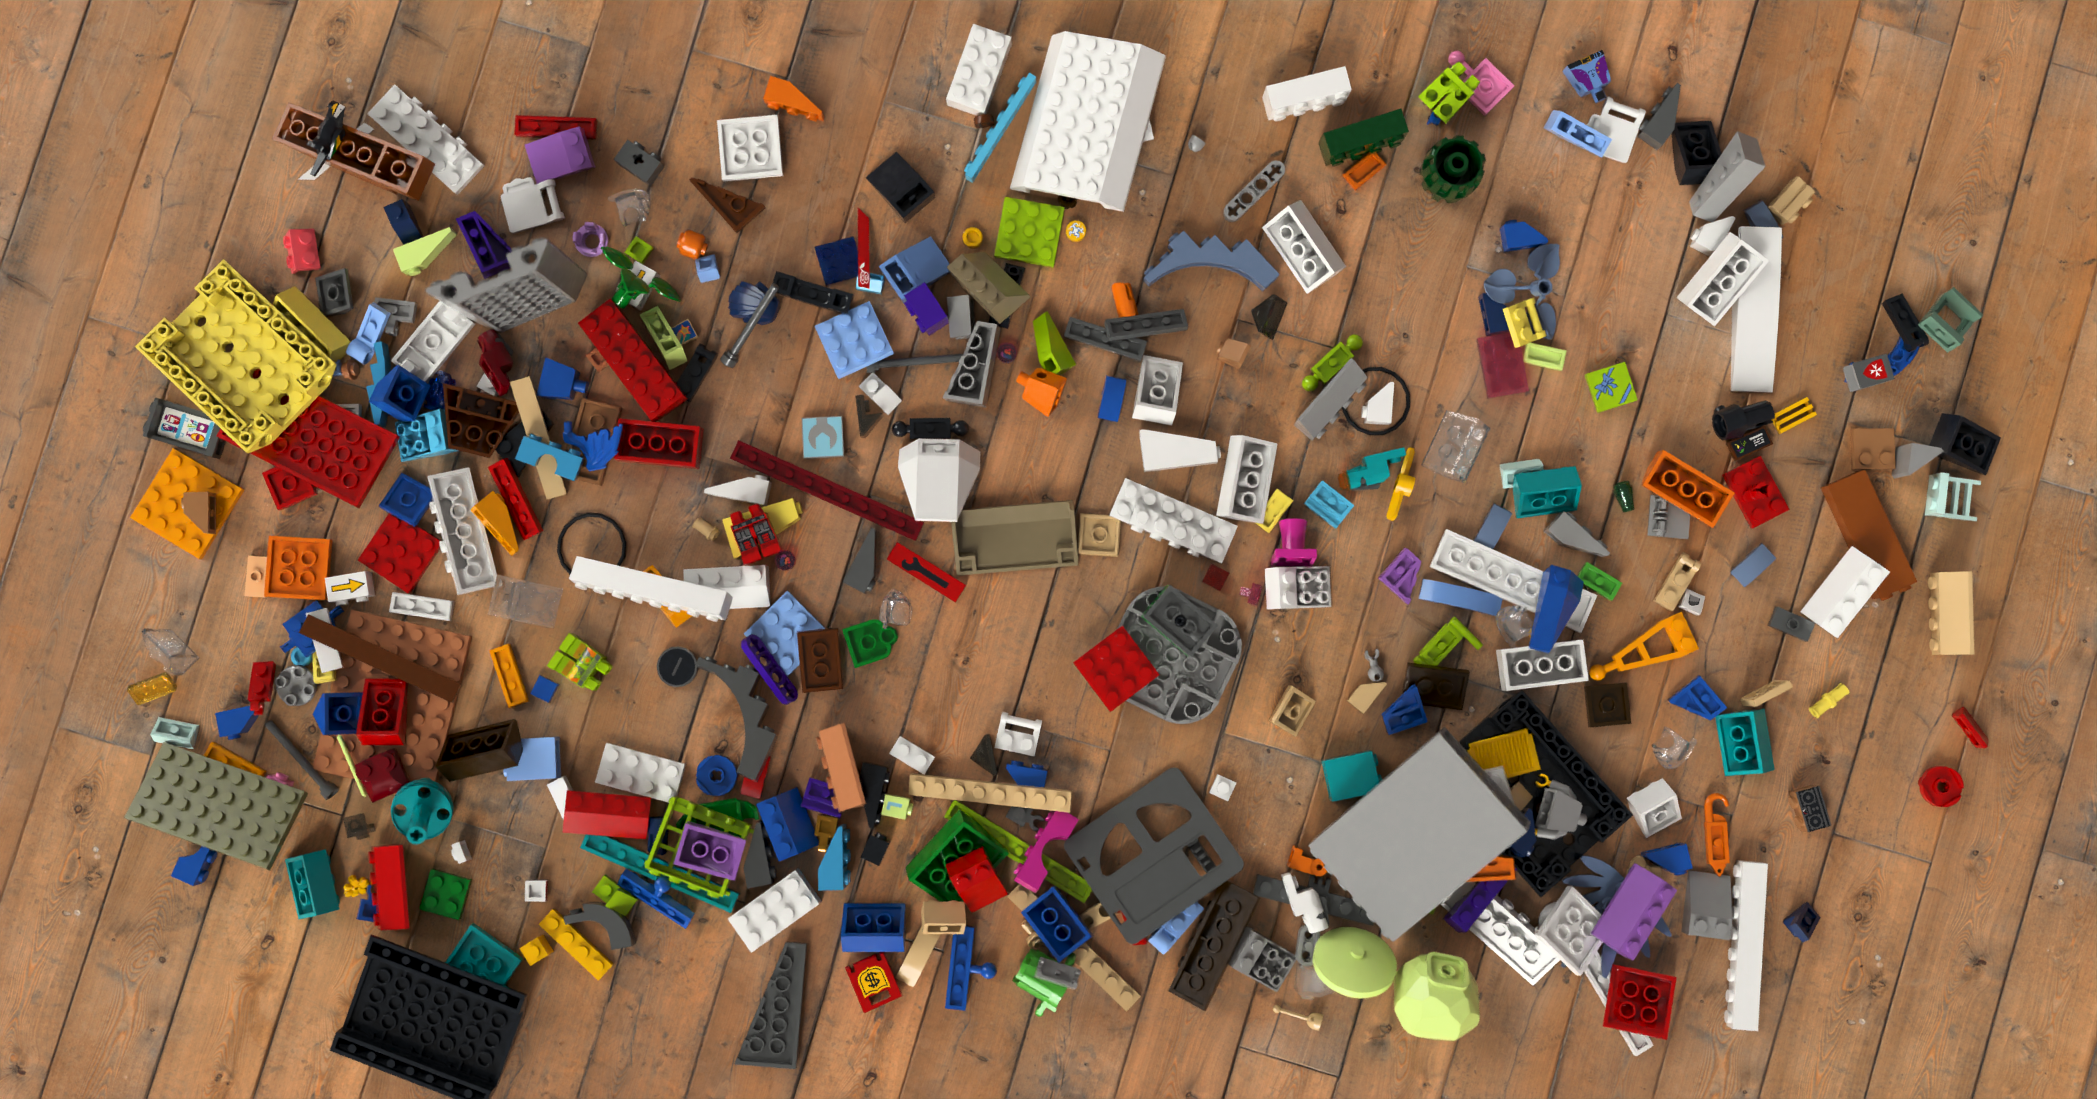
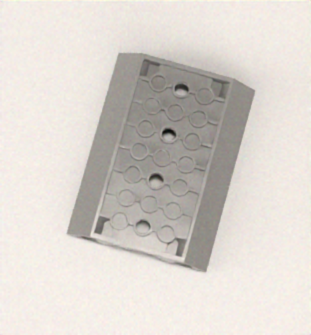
[425,237,587,333]

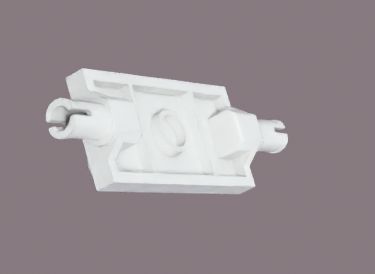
[391,301,475,383]

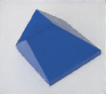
[313,692,363,735]

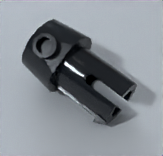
[1712,400,1775,440]

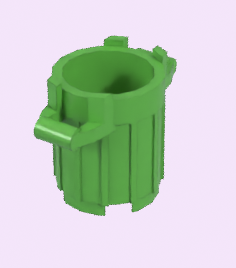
[1012,948,1076,1017]

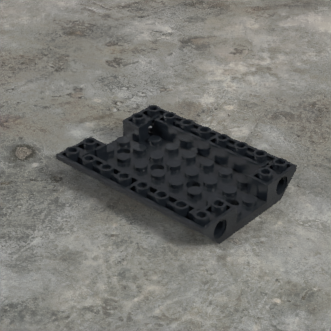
[1459,690,1633,897]

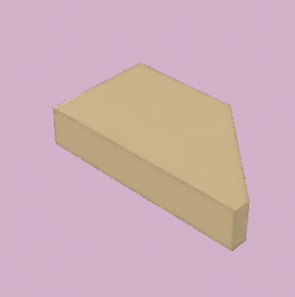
[1347,682,1387,714]

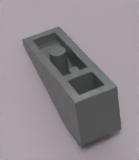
[843,528,877,594]

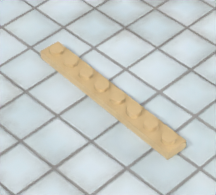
[908,773,1073,813]
[1007,884,1141,1011]

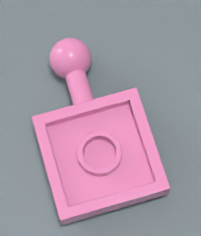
[1448,51,1514,116]

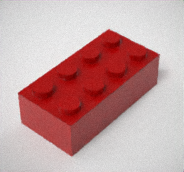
[614,418,704,469]

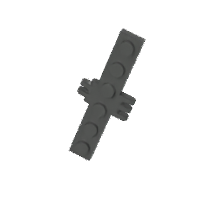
[1253,874,1374,926]

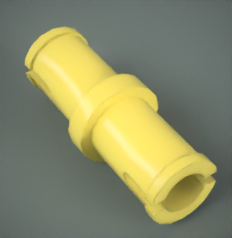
[1809,683,1850,718]

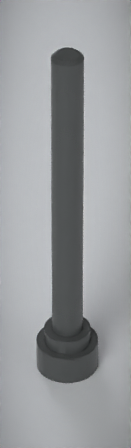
[720,283,779,368]
[867,354,963,373]
[265,721,339,800]

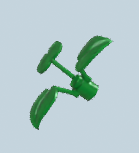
[600,247,681,308]

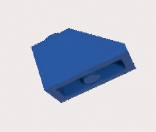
[1500,220,1548,252]
[215,706,259,740]
[1641,842,1693,875]

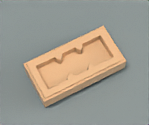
[245,556,267,598]

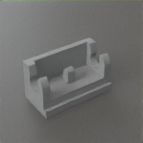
[947,295,975,339]
[1034,957,1081,990]

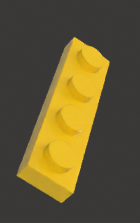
[538,908,614,981]

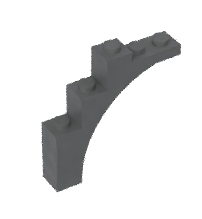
[696,656,778,782]

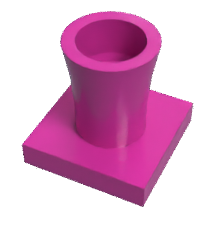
[1271,518,1317,567]

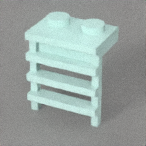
[1925,472,1981,521]

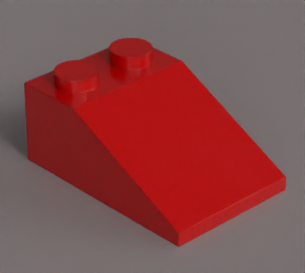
[356,679,408,745]
[945,846,1008,913]

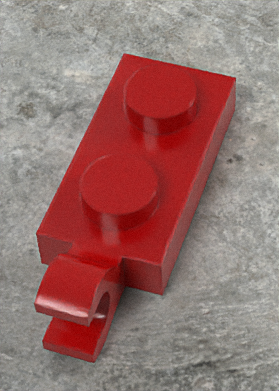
[247,661,276,715]

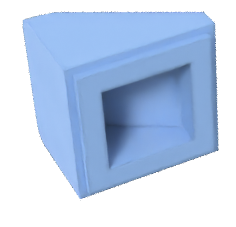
[695,254,720,283]

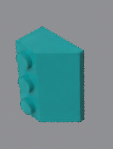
[1513,466,1582,519]
[1715,709,1775,776]
[285,849,340,920]

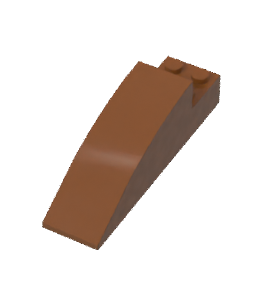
[272,103,435,201]

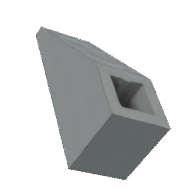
[1544,512,1610,557]

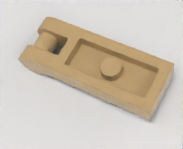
[1653,552,1702,611]

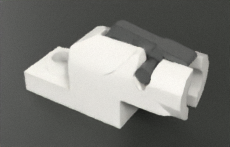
[1281,872,1329,933]

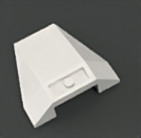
[898,438,980,522]

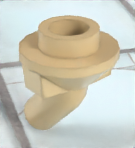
[1021,920,1044,948]

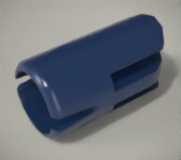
[647,816,669,855]

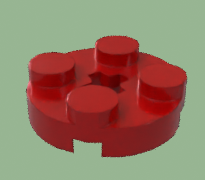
[1918,766,1964,807]

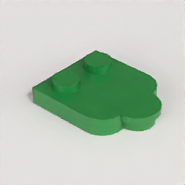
[842,619,898,668]

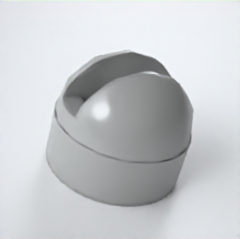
[1188,135,1206,152]

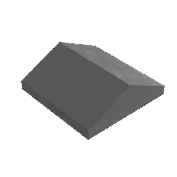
[315,268,353,317]

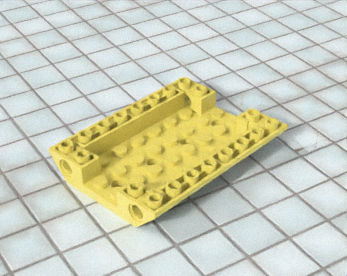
[135,259,337,453]

